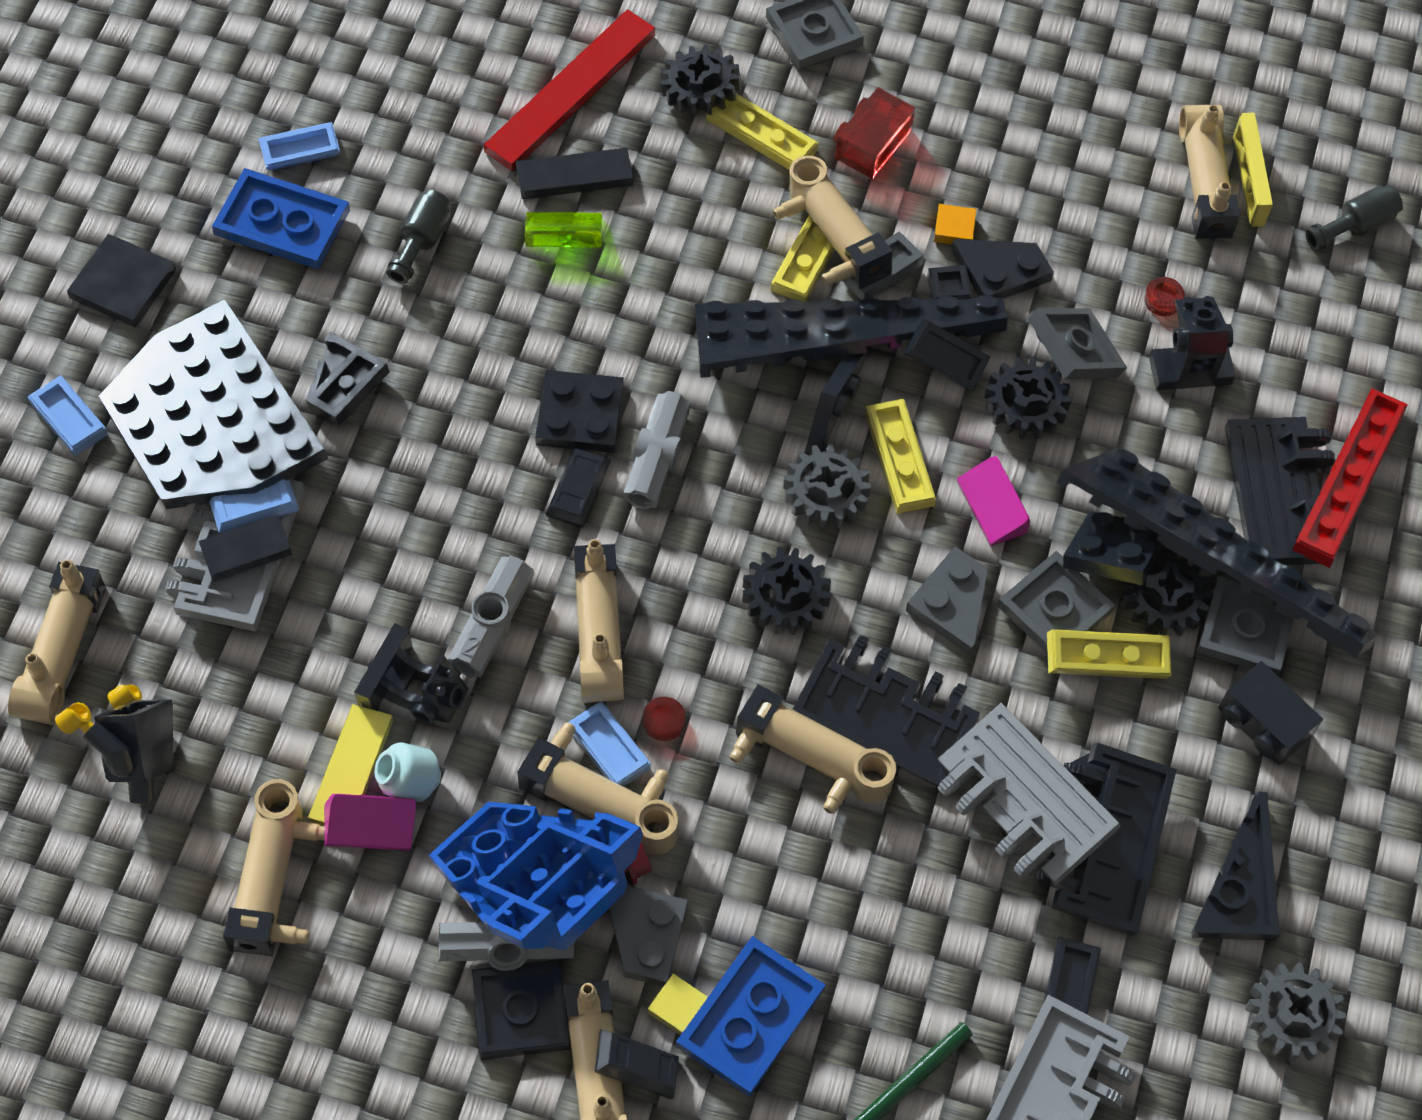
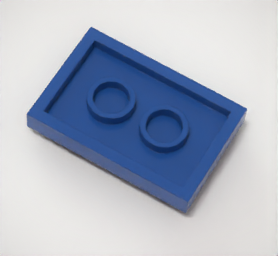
[212,168,350,270]
[676,936,826,1097]

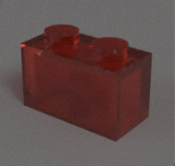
[834,87,916,179]

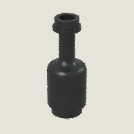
[1305,185,1403,251]
[386,190,451,284]

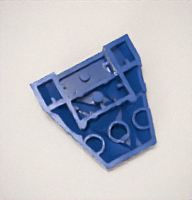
[429,802,643,950]

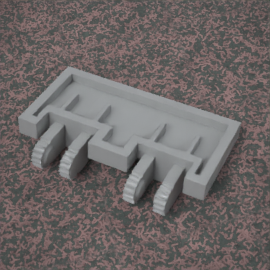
[165,479,304,632]
[938,703,1120,885]
[986,995,1136,1120]

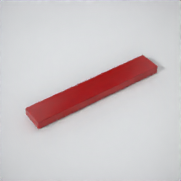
[483,9,655,172]
[1292,388,1408,568]

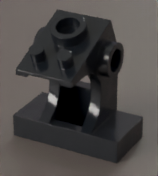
[1149,296,1236,391]
[354,623,469,724]

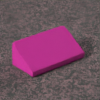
[957,456,1030,547]
[324,793,416,851]

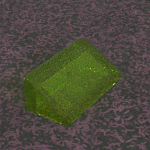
[525,212,602,247]

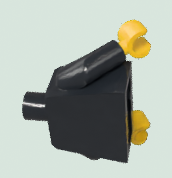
[55,685,174,804]

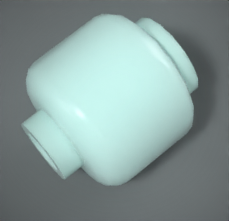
[375,742,441,803]

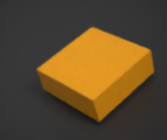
[934,204,976,244]

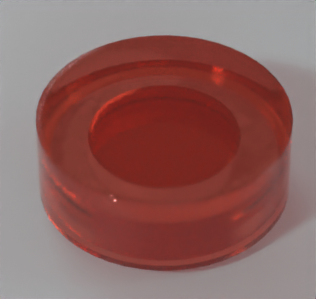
[1144,277,1185,316]
[643,697,685,741]

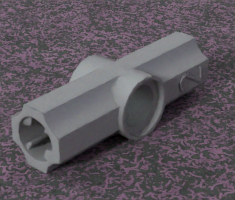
[624,391,690,510]
[448,555,534,678]
[438,922,574,971]

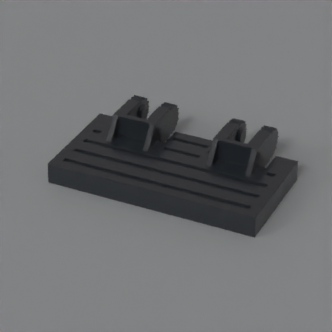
[1225,417,1350,565]
[793,635,980,788]
[1035,742,1177,935]

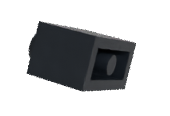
[1218,661,1323,766]

